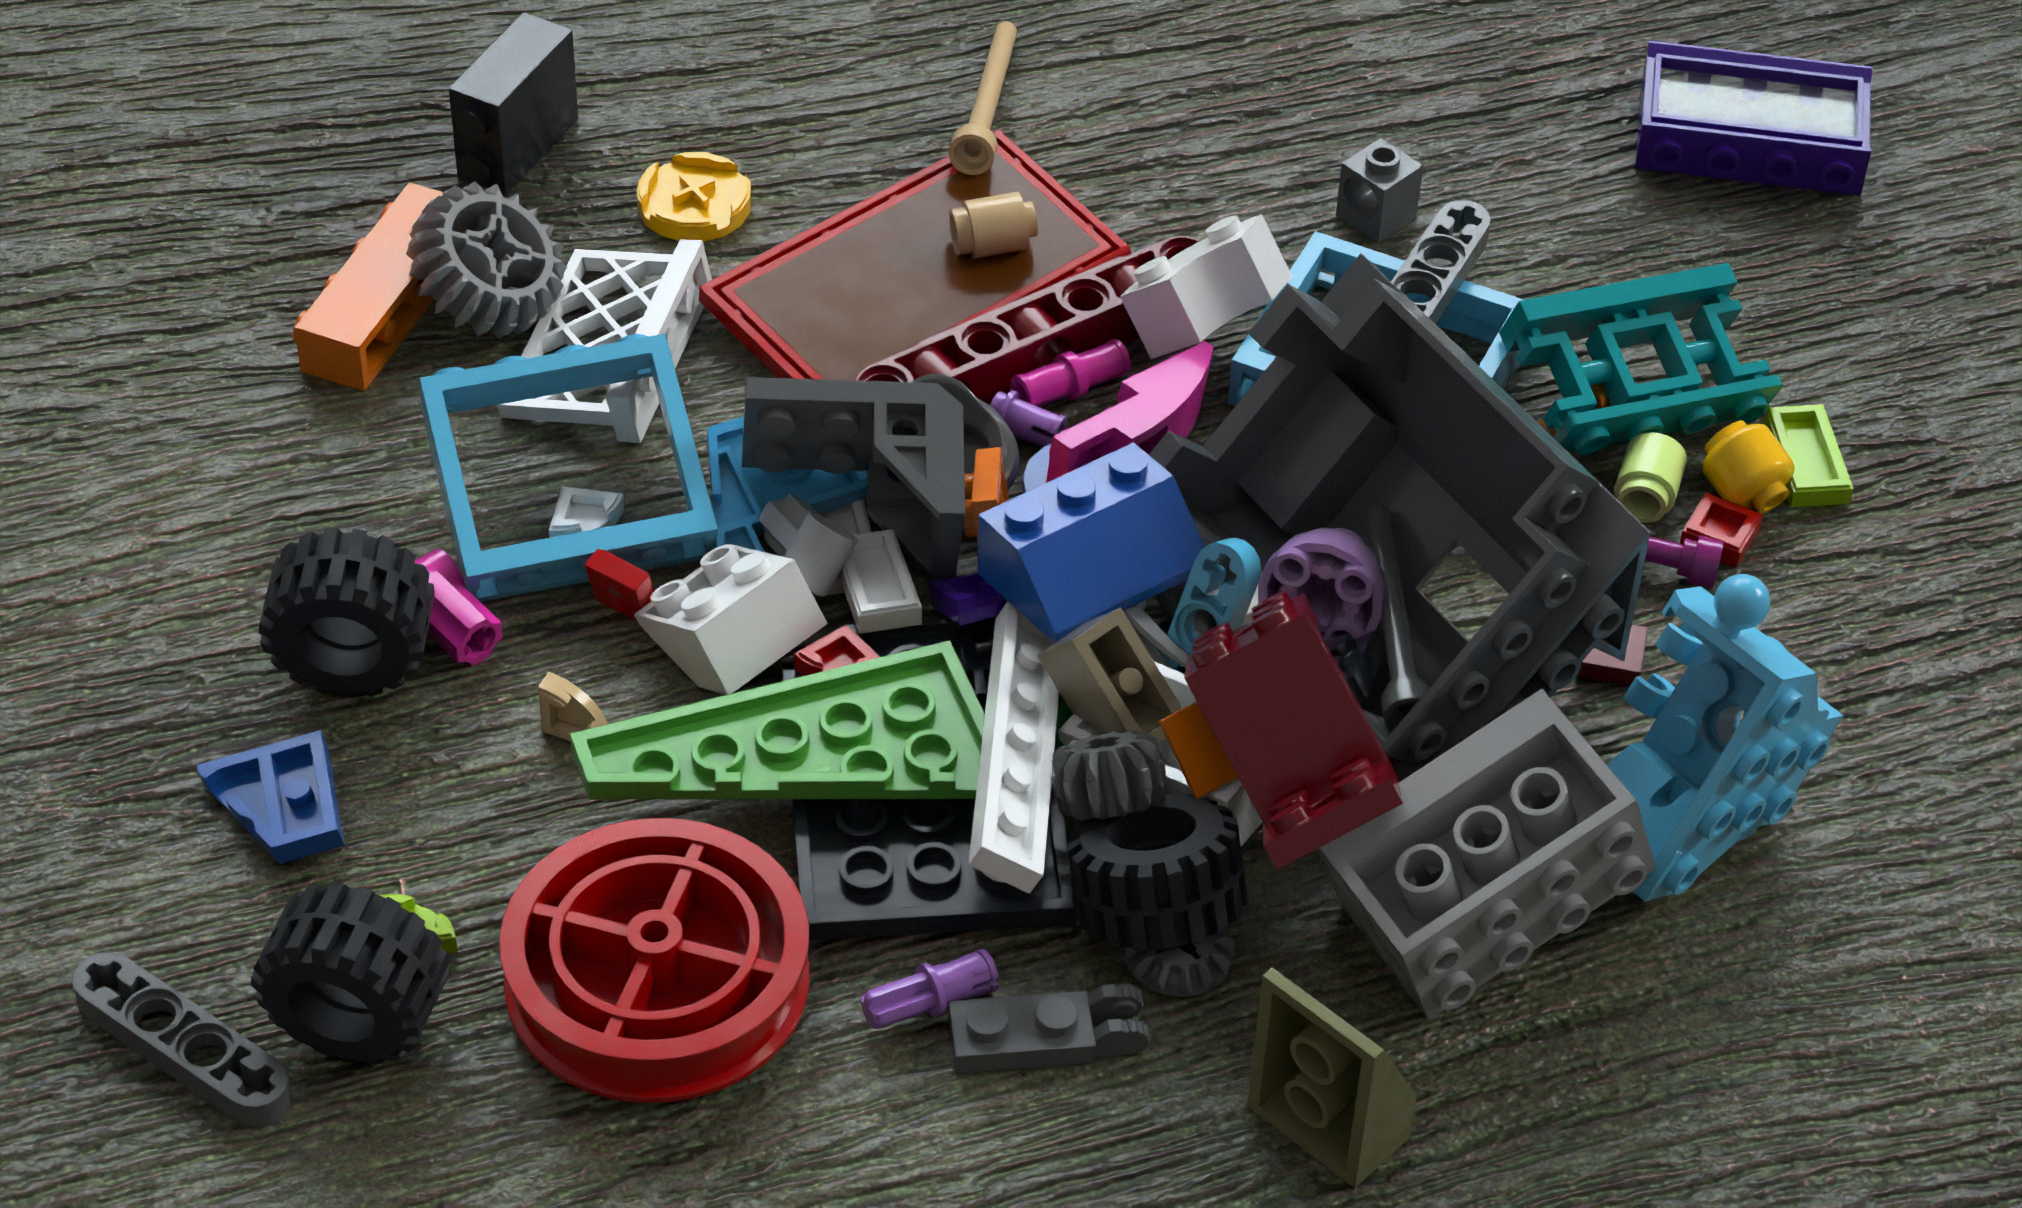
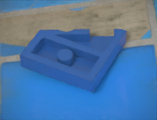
[197,730,345,864]

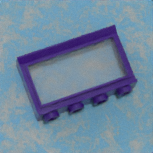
[1635,40,1872,195]

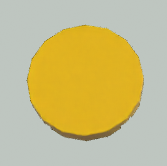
[637,152,751,242]

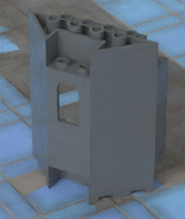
[1149,253,1651,783]

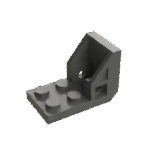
[742,377,965,580]

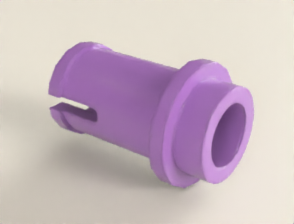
[990,390,1068,448]

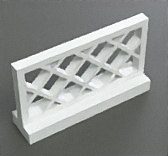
[497,239,712,443]

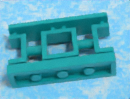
[1499,263,1783,455]

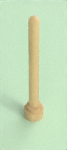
[948,21,1017,175]

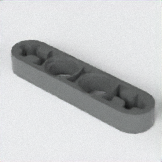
[1391,200,1491,324]
[72,952,292,1128]

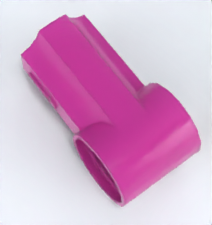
[415,548,503,666]

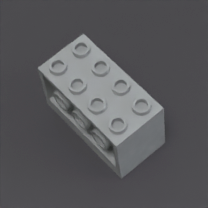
[1317,689,1656,1020]

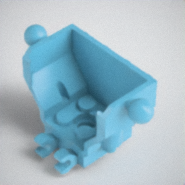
[1607,574,1844,902]

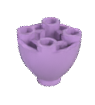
[1258,528,1385,643]

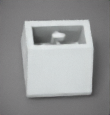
[634,544,828,695]

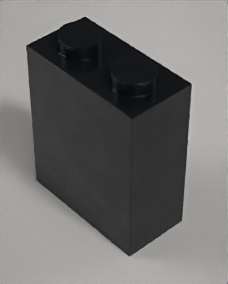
[449,12,578,195]

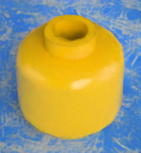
[1702,421,1795,514]

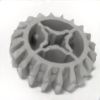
[405,181,568,339]

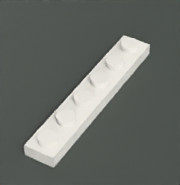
[968,601,1059,894]

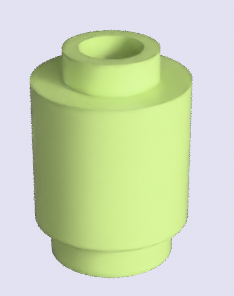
[1614,432,1687,523]

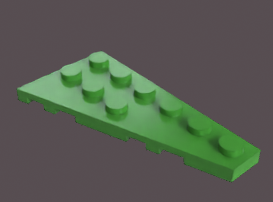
[570,640,985,800]

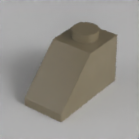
[1037,607,1183,743]

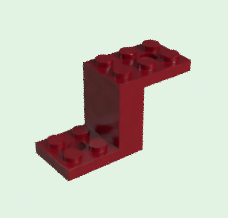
[1184,590,1403,870]

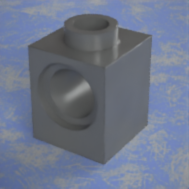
[1336,138,1423,243]

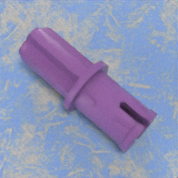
[860,949,999,1029]

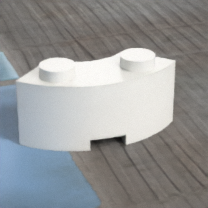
[1120,214,1292,359]

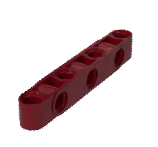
[856,236,1200,405]

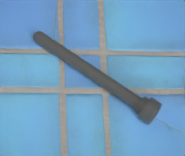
[1365,503,1430,731]

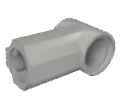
[758,493,858,597]

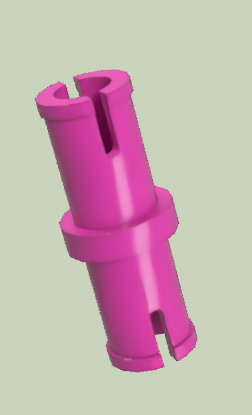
[1010,339,1131,407]

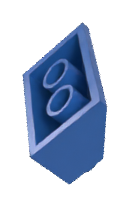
[978,442,1205,643]

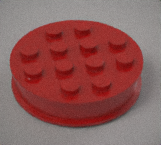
[499,818,810,1103]

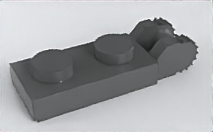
[948,983,1150,1074]

